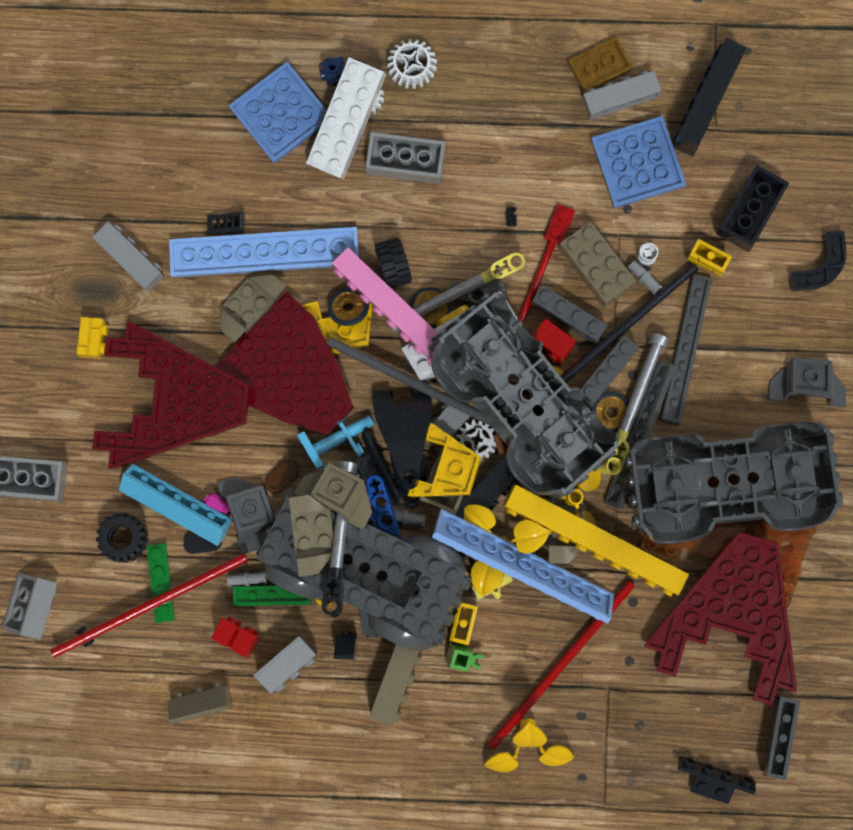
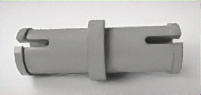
[628,260,663,295]
[386,510,426,527]
[227,571,268,587]

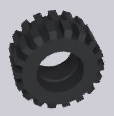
[375,237,412,289]
[96,513,149,563]

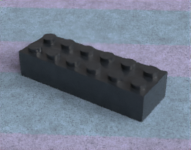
[673,38,747,157]

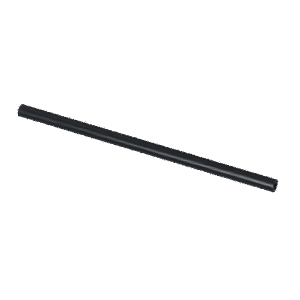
[560,263,699,383]

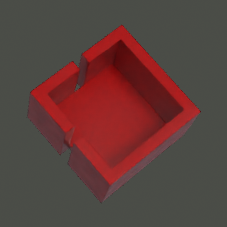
[532,318,577,366]
[211,616,261,658]

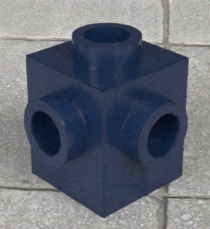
[319,56,345,86]

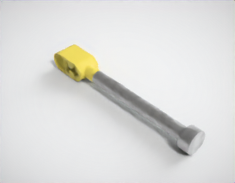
[393,253,525,334]
[599,333,669,475]

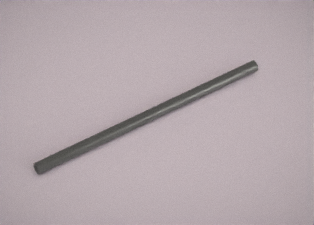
[328,337,492,427]

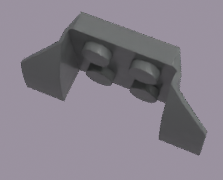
[769,357,846,407]
[217,477,275,554]

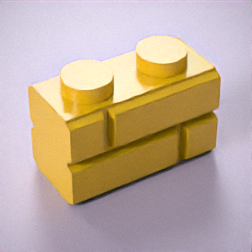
[687,239,732,277]
[76,317,109,359]
[449,603,478,646]

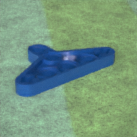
[366,474,403,541]

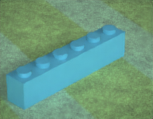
[119,464,232,546]

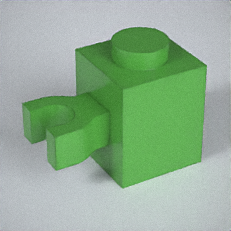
[445,642,484,672]

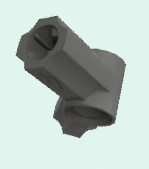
[449,279,507,306]

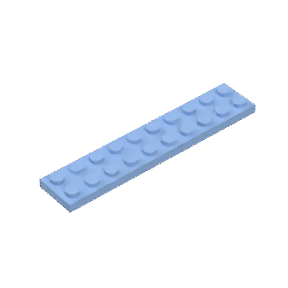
[169,227,359,278]
[432,509,614,624]

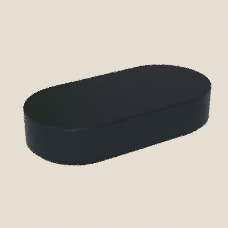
[183,534,223,554]

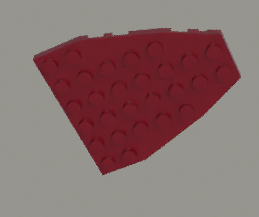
[214,292,354,436]

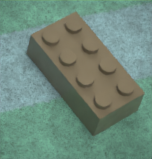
[559,221,636,308]
[369,644,422,726]

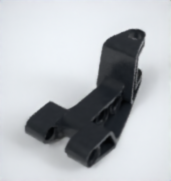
[373,388,433,508]

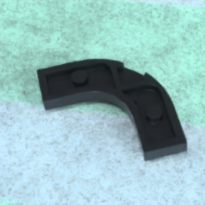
[790,231,847,292]

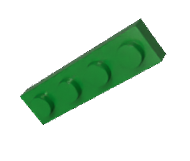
[146,543,176,623]
[233,586,312,606]

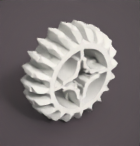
[387,38,437,90]

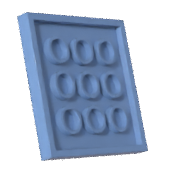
[228,62,327,164]
[591,116,686,209]

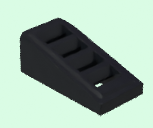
[207,212,245,235]

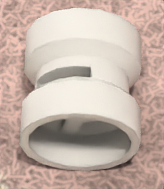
[637,243,658,266]

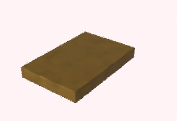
[567,36,634,94]

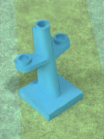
[297,415,374,471]

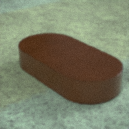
[265,460,298,494]

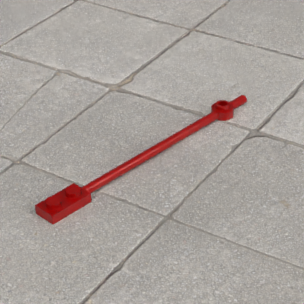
[518,204,575,324]

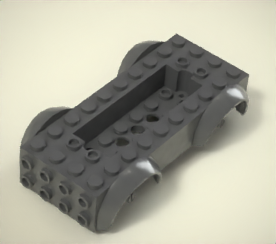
[428,292,620,499]
[624,422,843,544]
[256,488,472,651]

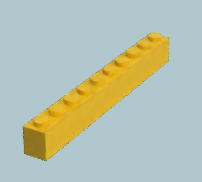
[502,485,689,597]

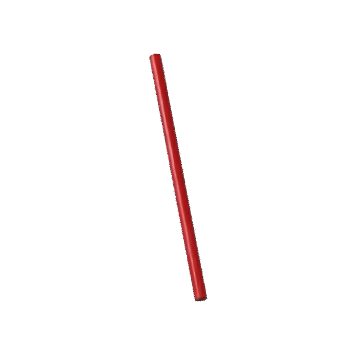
[50,553,249,658]
[487,580,635,750]

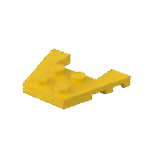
[302,301,373,355]
[408,423,481,497]

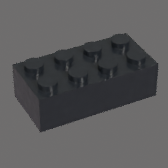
[716,165,789,252]

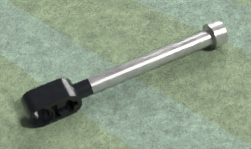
[321,461,357,618]

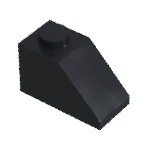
[334,631,357,660]

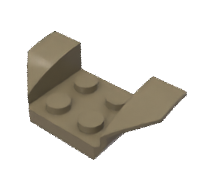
[221,275,286,343]
[294,463,372,530]
[289,495,334,577]
[547,496,586,564]

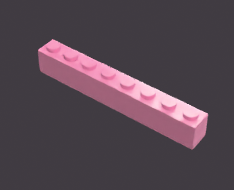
[332,248,438,367]

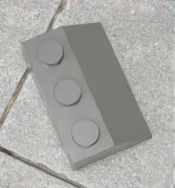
[1,572,57,640]
[253,636,317,694]

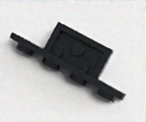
[353,432,402,506]
[678,756,756,804]

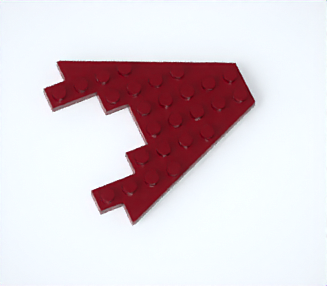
[92,321,251,470]
[644,531,797,706]

